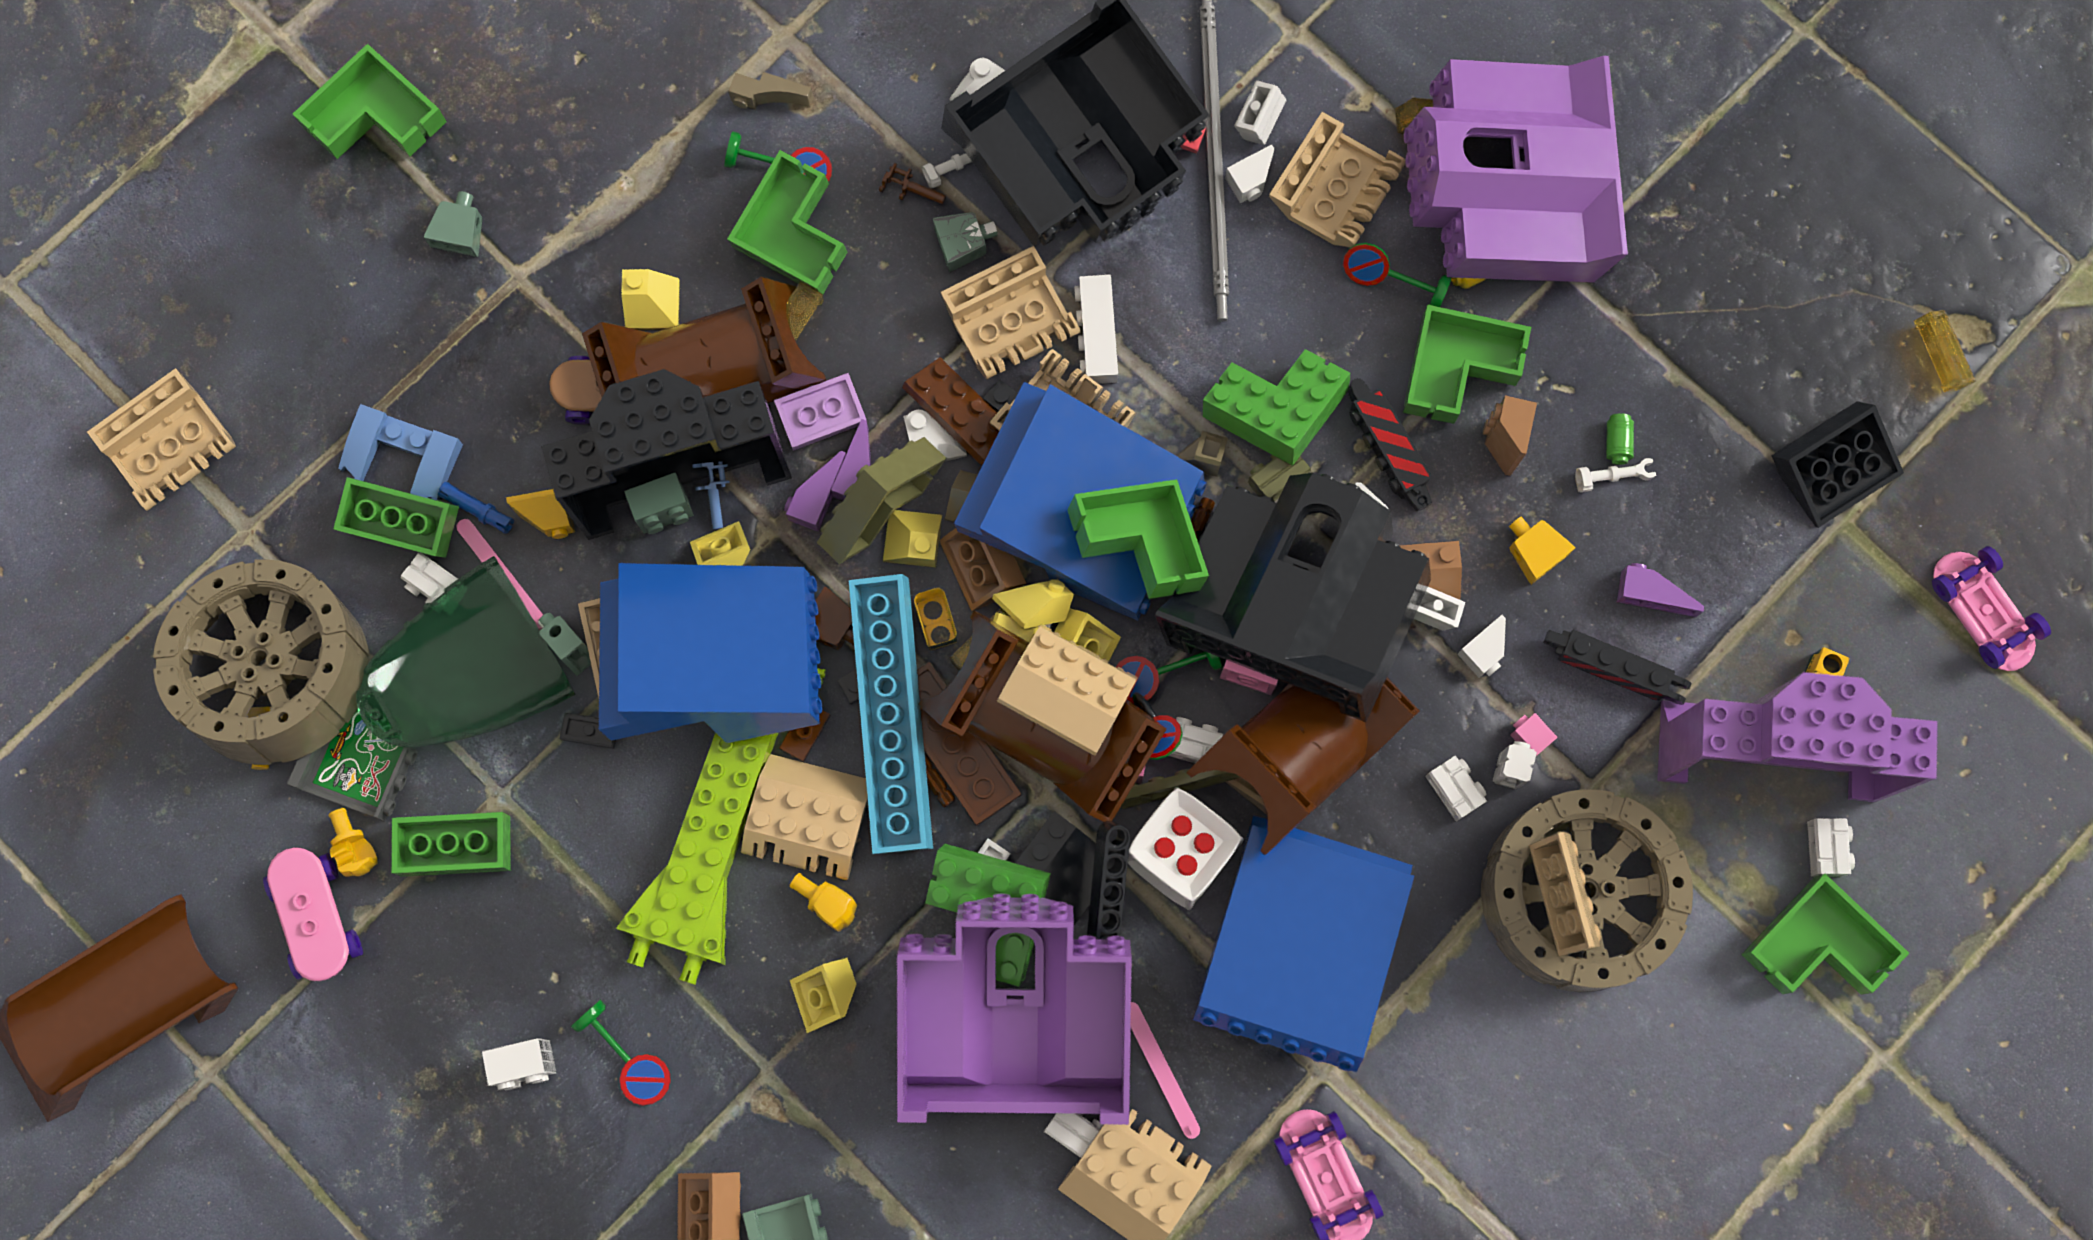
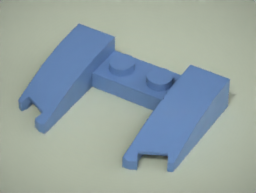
[338,404,463,501]

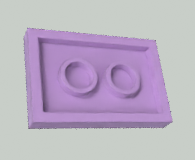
[774,373,867,450]

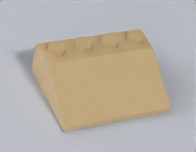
[1529,832,1601,956]

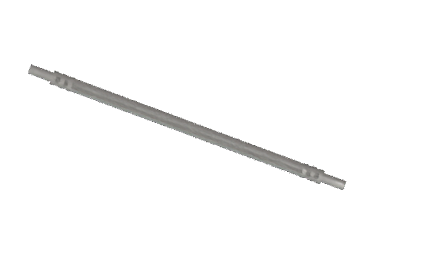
[1200,0,1229,322]

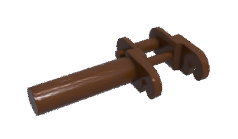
[879,163,946,204]

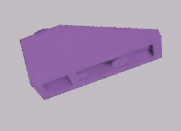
[831,419,871,501]
[784,451,846,531]
[1617,563,1704,617]

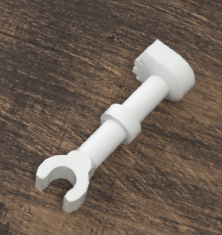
[922,153,972,189]
[1575,458,1656,493]

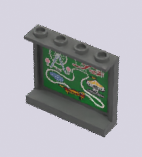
[287,696,428,821]

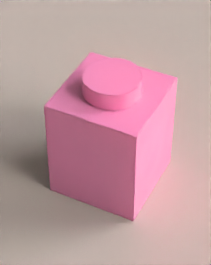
[1510,713,1558,756]

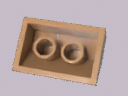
[1483,396,1537,476]
[939,528,1027,611]
[1399,541,1462,600]
[678,1172,741,1240]

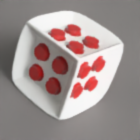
[1128,787,1244,910]

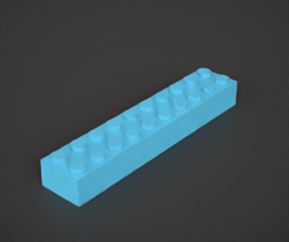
[849,574,933,854]

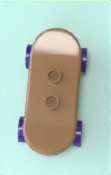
[549,356,602,424]

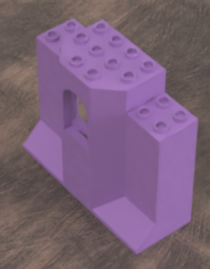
[1404,56,1628,282]
[1658,672,1937,802]
[897,894,1132,1125]

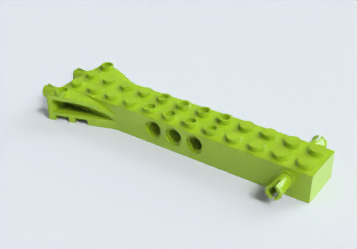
[616,668,826,985]

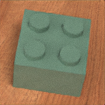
[624,473,694,534]

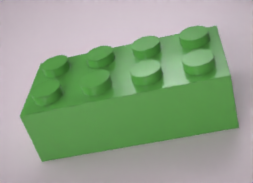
[333,477,459,558]
[392,812,511,877]

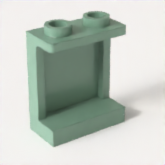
[742,1194,828,1240]

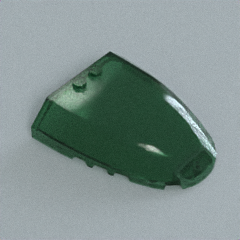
[356,556,575,748]

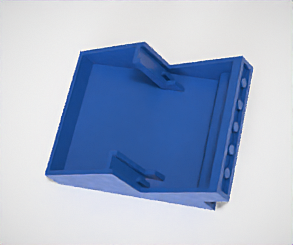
[954,382,1207,621]
[599,563,822,743]
[1193,815,1414,1072]

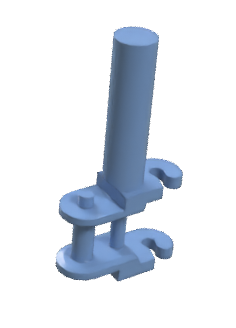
[692,462,730,529]

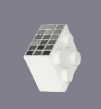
[482,1038,556,1091]

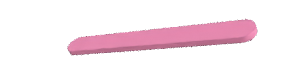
[457,519,543,630]
[1130,1002,1200,1138]

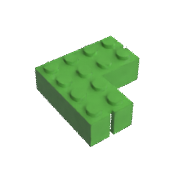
[293,44,447,159]
[727,150,848,296]
[1403,305,1531,424]
[1203,349,1351,466]
[1067,479,1209,599]
[925,844,1051,987]
[1741,874,1909,995]

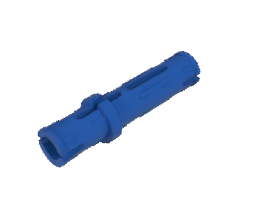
[438,482,514,534]

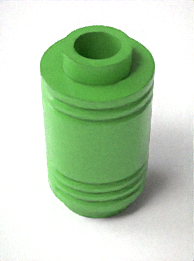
[1606,414,1634,465]

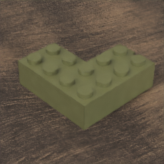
[817,437,947,564]

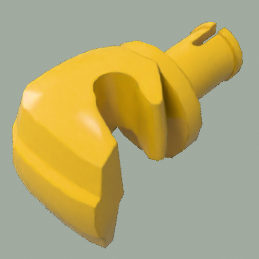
[329,808,378,877]
[790,873,857,932]

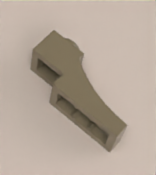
[728,72,814,109]

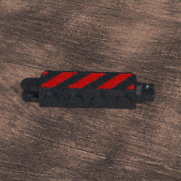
[1347,378,1432,512]
[1543,629,1692,705]

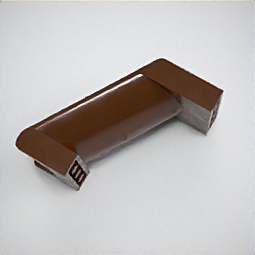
[582,277,827,403]
[918,611,1167,822]
[1187,677,1420,855]
[0,894,239,1122]

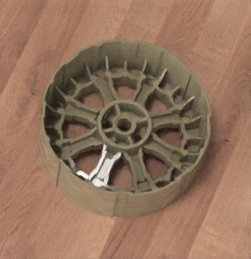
[153,559,370,765]
[1481,789,1693,992]

